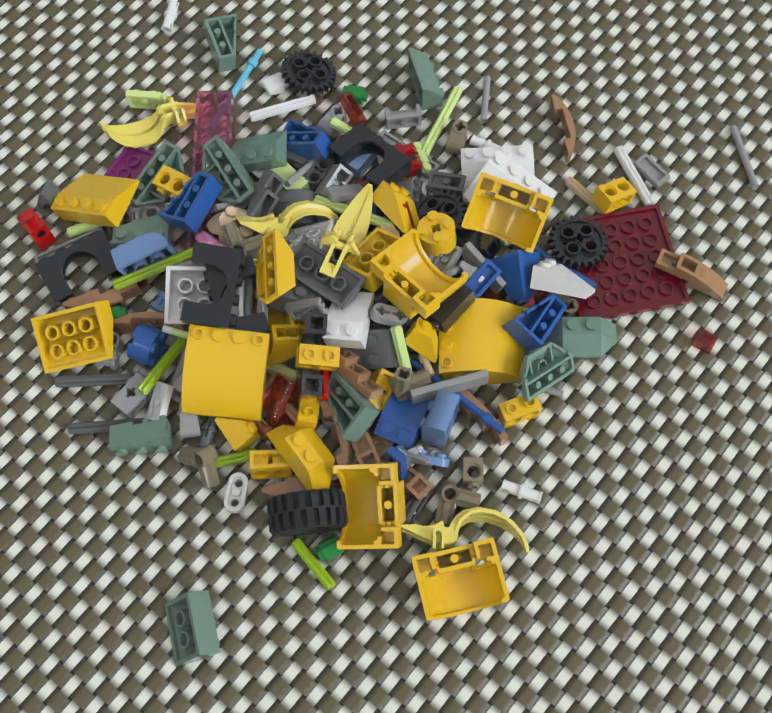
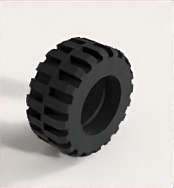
[266,488,348,537]

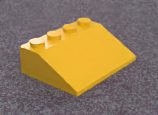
[50,173,140,228]
[31,300,113,374]

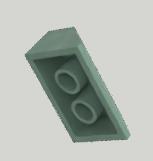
[408,47,444,111]
[230,131,287,172]
[164,590,221,667]

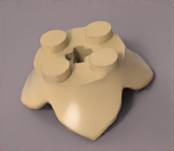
[206,206,261,248]

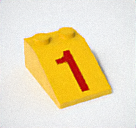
[373,180,419,233]

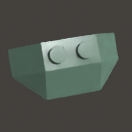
[202,134,255,203]
[131,140,186,206]
[543,317,617,358]
[518,341,575,402]

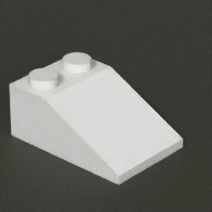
[530,258,595,299]
[322,292,375,349]

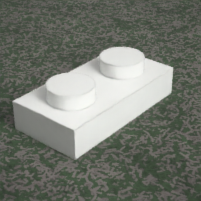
[146,381,174,421]

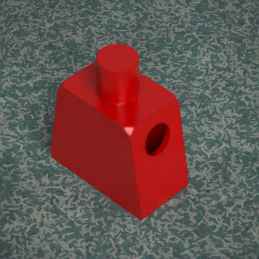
[16,208,57,251]

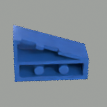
[283,118,332,159]
[158,171,223,233]
[502,293,567,352]

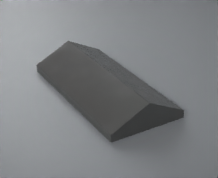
[293,238,366,310]

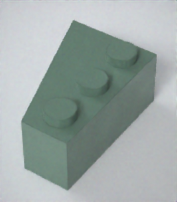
[204,13,237,72]
[112,215,174,248]
[327,371,380,443]
[109,415,173,456]

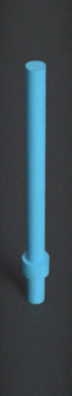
[208,48,263,131]

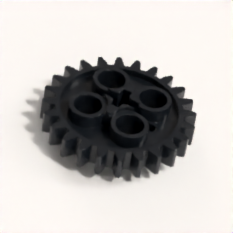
[280,49,337,96]
[415,189,467,238]
[547,215,609,271]

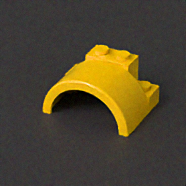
[461,172,554,253]
[370,228,469,319]
[333,462,406,549]
[411,537,510,621]

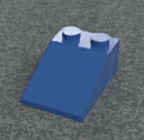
[374,391,430,449]

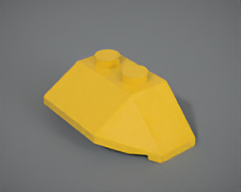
[256,228,296,304]
[266,425,335,490]

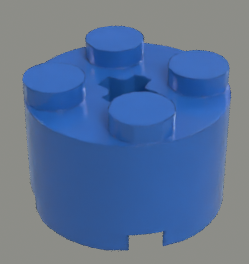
[127,323,168,368]

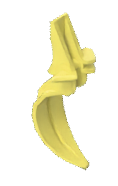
[100,96,206,148]
[319,183,373,278]
[236,200,339,237]
[401,507,529,553]

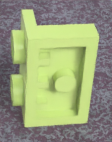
[125,89,167,110]

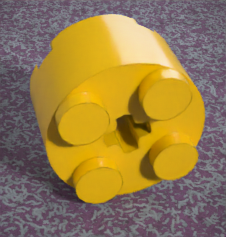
[417,211,456,257]

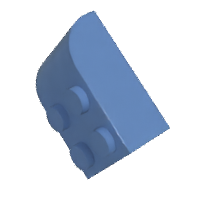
[110,232,179,275]
[419,391,460,450]

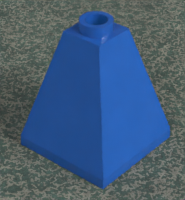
[490,250,540,305]

